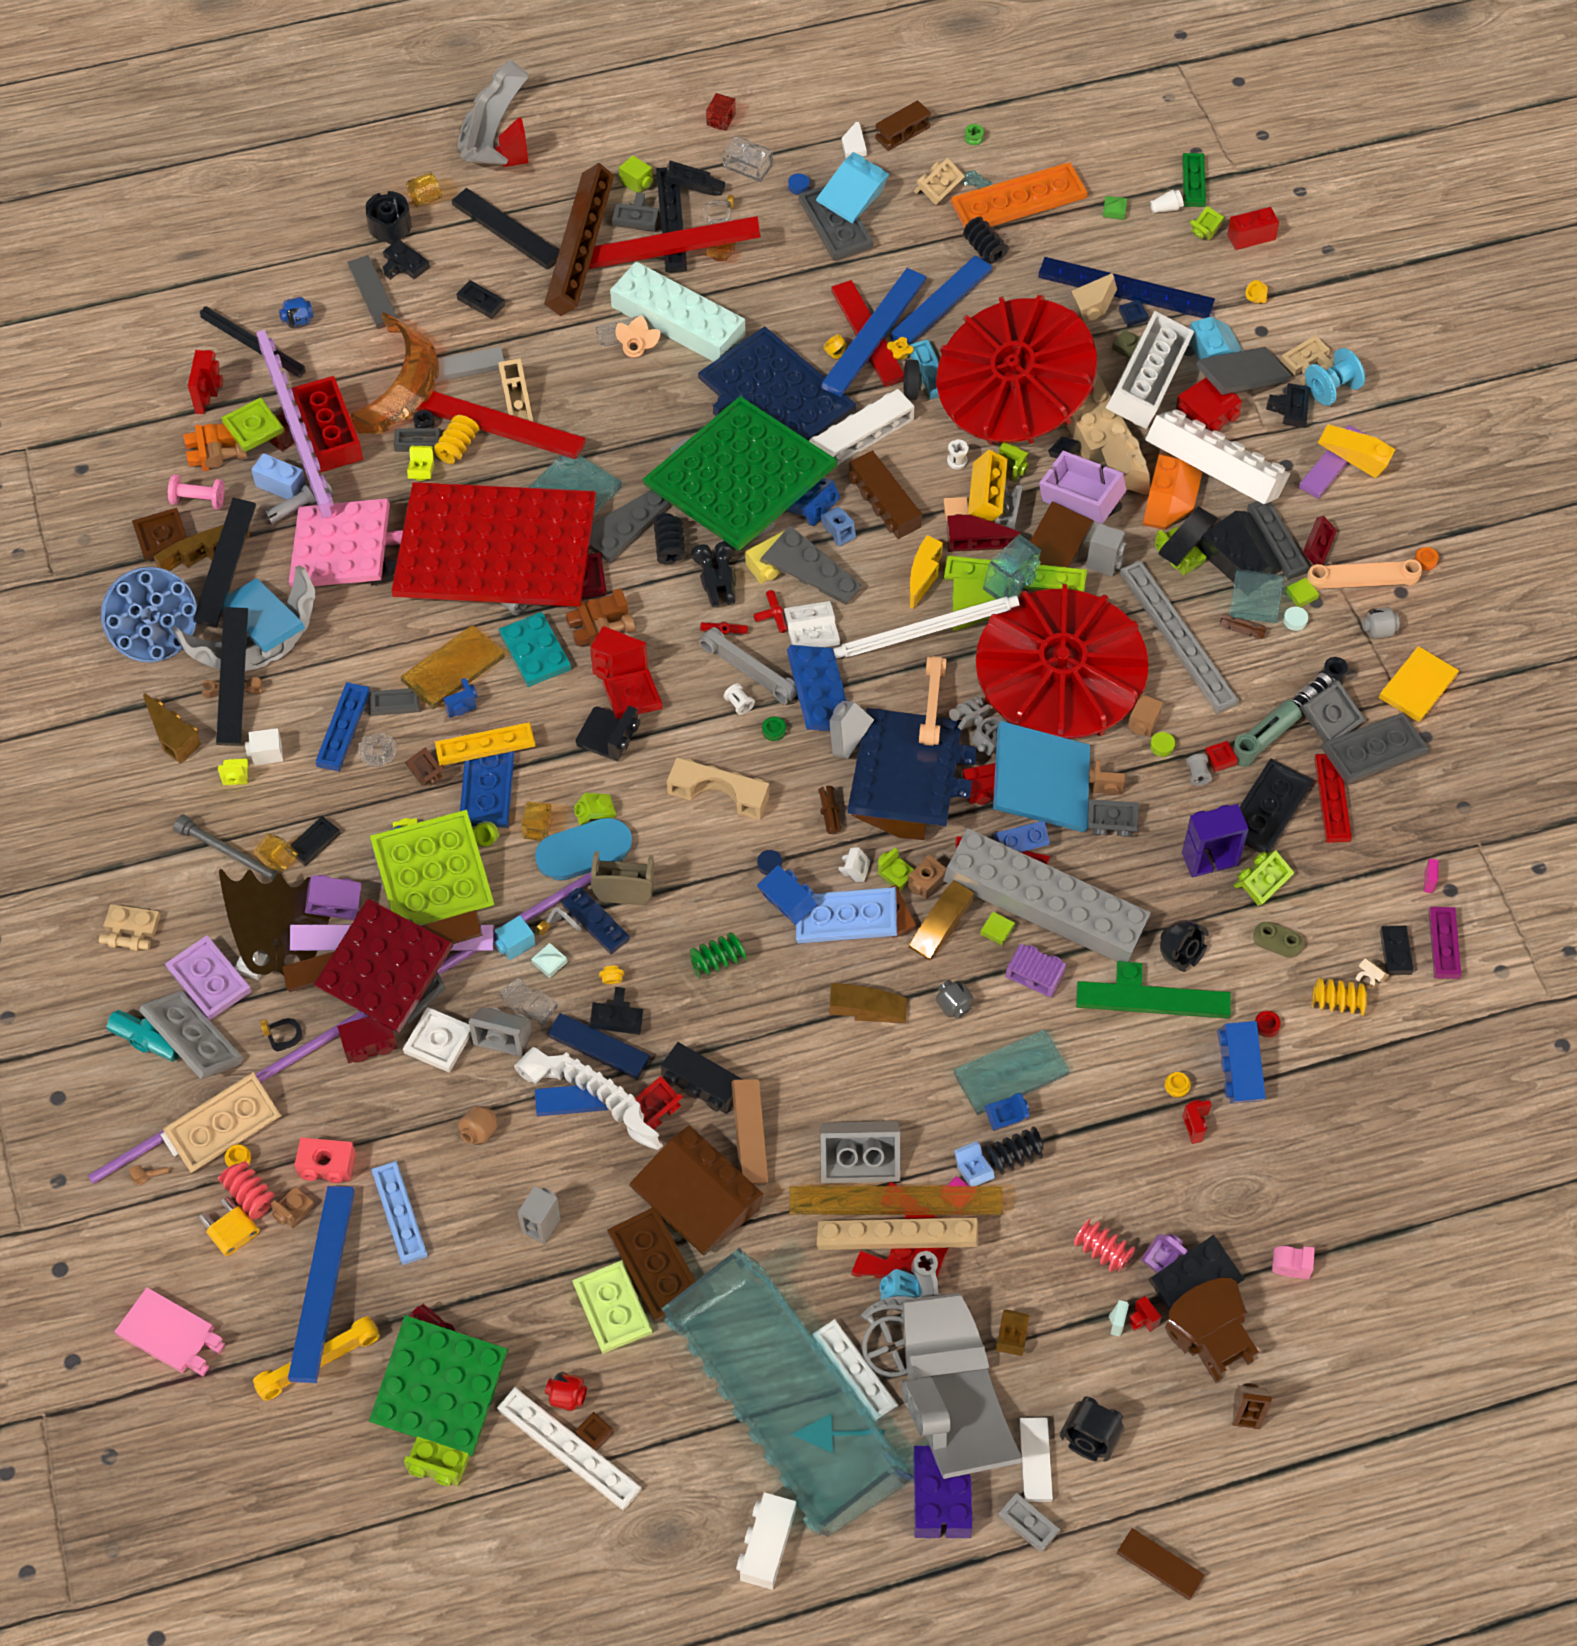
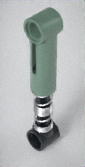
[1233,657,1348,767]

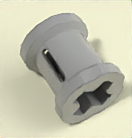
[1186,754,1212,786]

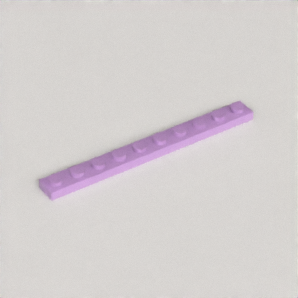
[256,330,334,518]

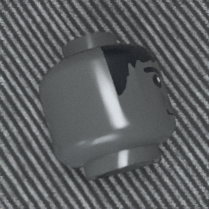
[936,979,974,1019]

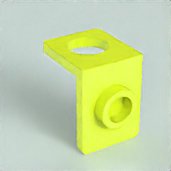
[218,759,248,786]

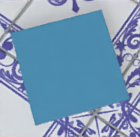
[993,721,1090,832]

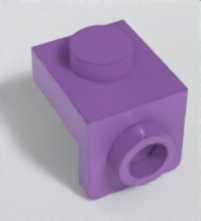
[1141,1233,1188,1273]

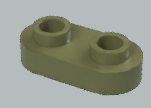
[1253,922,1303,958]

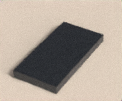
[1239,758,1314,853]

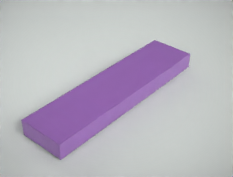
[1299,425,1366,499]

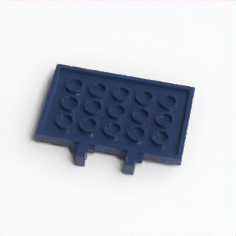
[698,326,856,441]
[848,708,977,826]

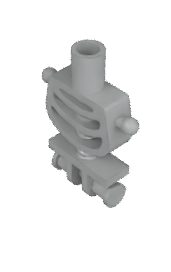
[949,696,1008,755]

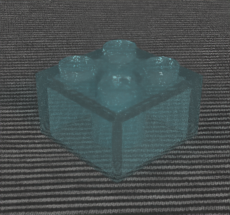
[983,534,1042,599]

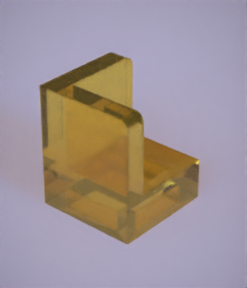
[521,801,553,841]
[252,833,298,872]

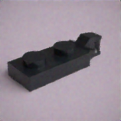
[665,160,725,195]

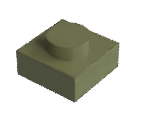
[1112,329,1140,358]

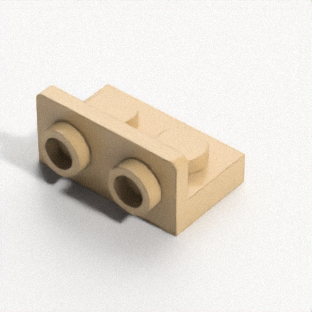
[914,158,965,205]

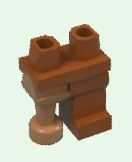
[566,588,636,647]

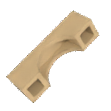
[667,757,770,820]

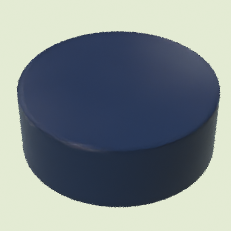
[757,850,782,875]

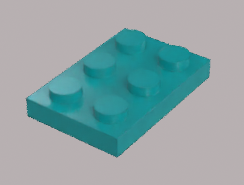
[499,612,571,687]

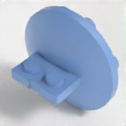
[101,567,197,662]

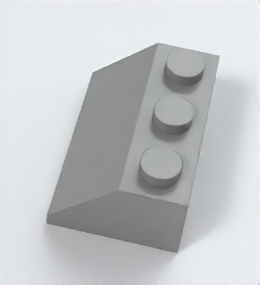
[819,1121,900,1183]

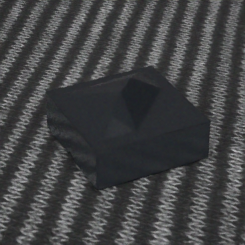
[1048,436,1081,458]

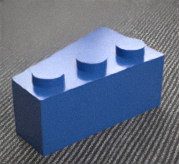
[1217,1021,1266,1104]

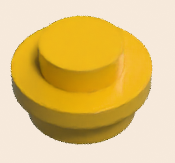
[599,965,624,985]
[1164,1072,1191,1098]
[225,1144,251,1167]

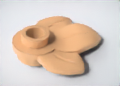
[615,315,660,358]

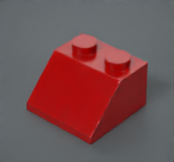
[590,626,648,680]

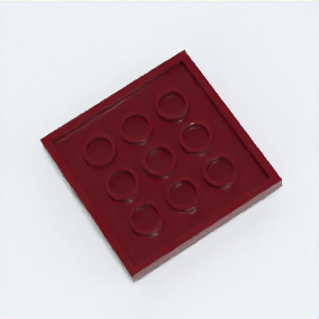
[314,899,454,1033]

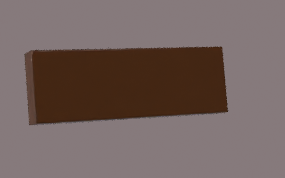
[1117,1528,1205,1601]

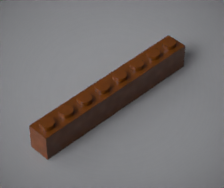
[544,163,615,316]

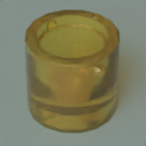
[406,172,442,207]

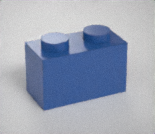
[757,865,817,925]

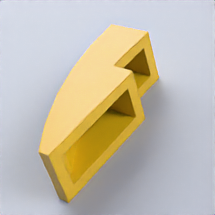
[909,535,943,609]

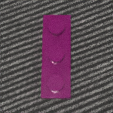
[1428,907,1462,979]

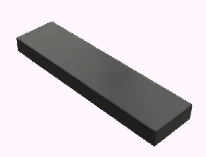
[348,255,398,329]
[1247,501,1310,580]

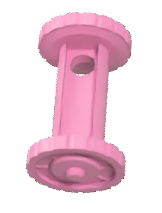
[168,474,225,510]

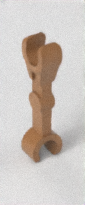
[202,677,263,698]

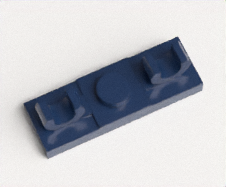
[562,887,630,955]

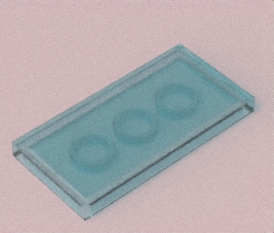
[953,1029,1069,1116]

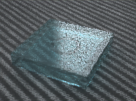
[1229,569,1284,623]

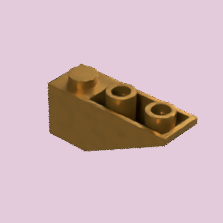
[143,693,201,764]

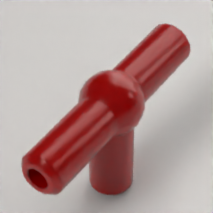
[753,590,788,633]
[700,621,748,635]

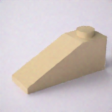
[498,358,533,422]

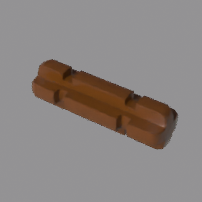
[1219,614,1266,639]

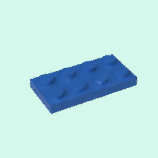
[787,645,847,731]

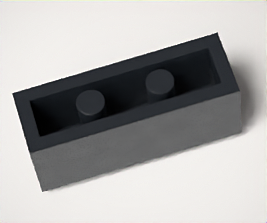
[661,1042,743,1114]

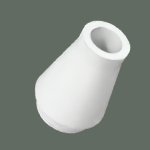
[1150,189,1184,214]

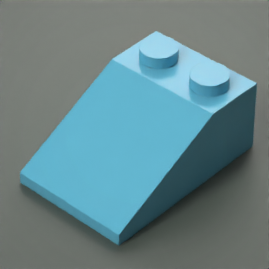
[816,152,889,223]

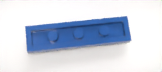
[315,682,370,772]

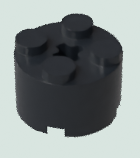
[365,191,412,244]
[1060,1396,1124,1462]

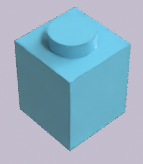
[494,916,535,961]

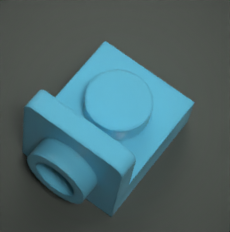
[879,1269,922,1300]

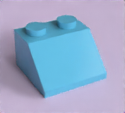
[1189,317,1243,360]

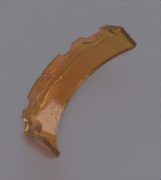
[350,312,439,434]

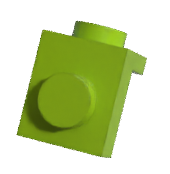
[1189,206,1225,241]
[999,443,1029,482]
[574,793,616,825]

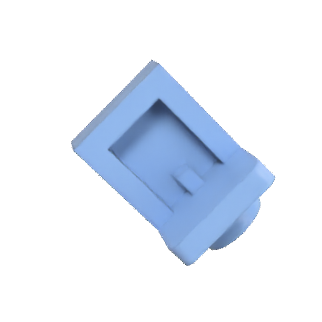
[954,1141,995,1188]

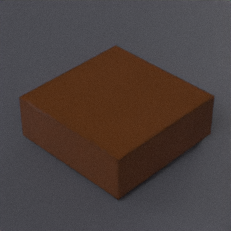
[574,1412,614,1451]

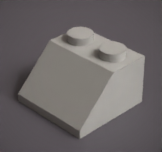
[469,1007,532,1057]

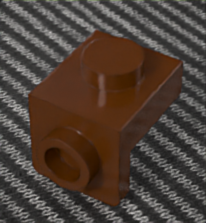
[405,747,445,786]

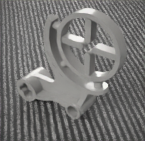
[860,1251,939,1378]

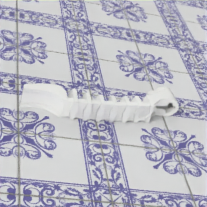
[514,1047,663,1150]

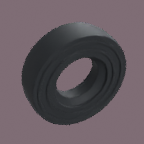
[903,359,920,401]

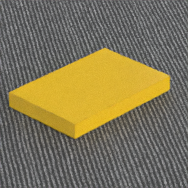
[1379,646,1459,723]

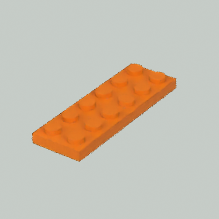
[951,162,1087,228]

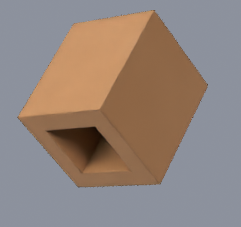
[1128,694,1163,737]

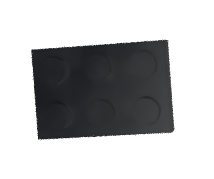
[1148,1235,1245,1311]

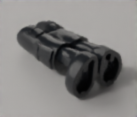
[691,541,736,607]

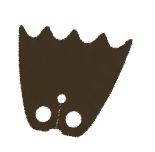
[219,869,330,976]

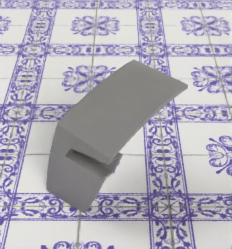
[902,1293,1023,1479]

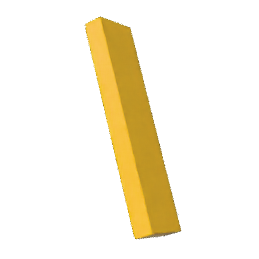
[434,722,535,766]

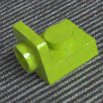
[878,847,914,892]

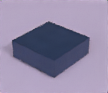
[1119,300,1148,327]

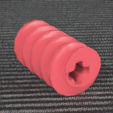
[218,1161,275,1220]
[1074,1218,1135,1272]

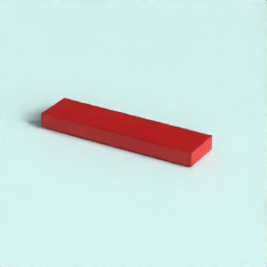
[1314,754,1352,843]

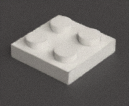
[403,1007,471,1073]

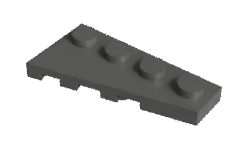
[760,525,862,605]

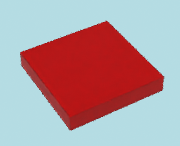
[602,669,663,719]

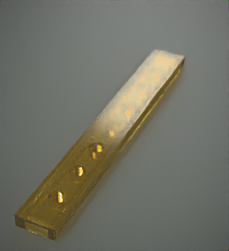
[790,1186,1003,1215]

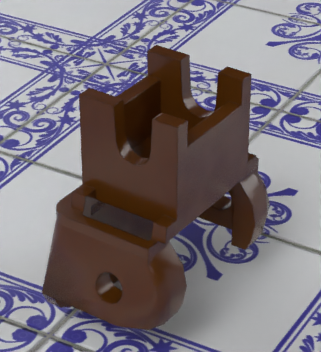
[1165,1278,1259,1383]

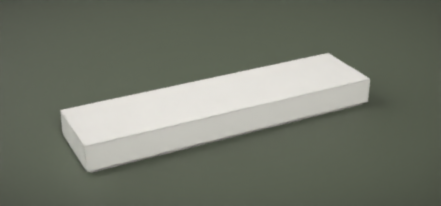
[813,1319,898,1423]

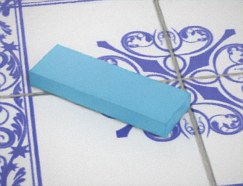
[909,339,939,400]

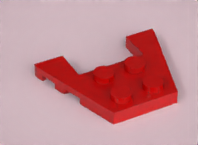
[851,1182,950,1279]

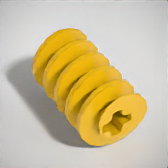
[434,415,480,464]
[1311,977,1367,1016]

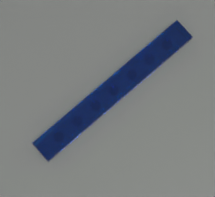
[1038,257,1215,318]

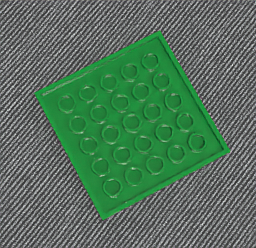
[642,396,837,551]

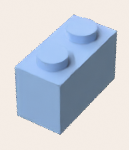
[251,453,306,500]

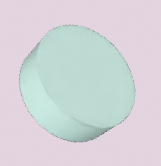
[1283,607,1308,631]

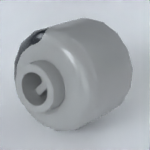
[1362,607,1399,639]

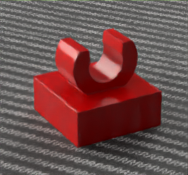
[1128,1296,1161,1332]

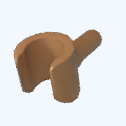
[129,1165,169,1185]

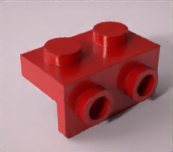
[635,1076,683,1130]

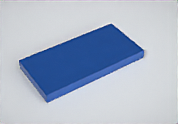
[460,751,515,828]

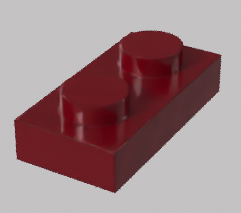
[1302,516,1337,565]

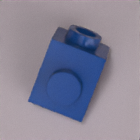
[444,678,478,718]
[984,1093,1030,1131]

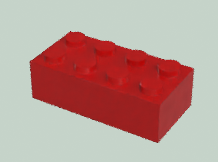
[291,376,364,473]

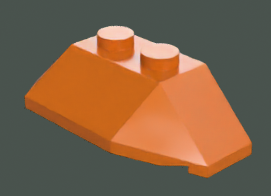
[1143,451,1203,530]

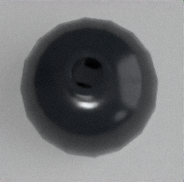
[1160,919,1209,972]

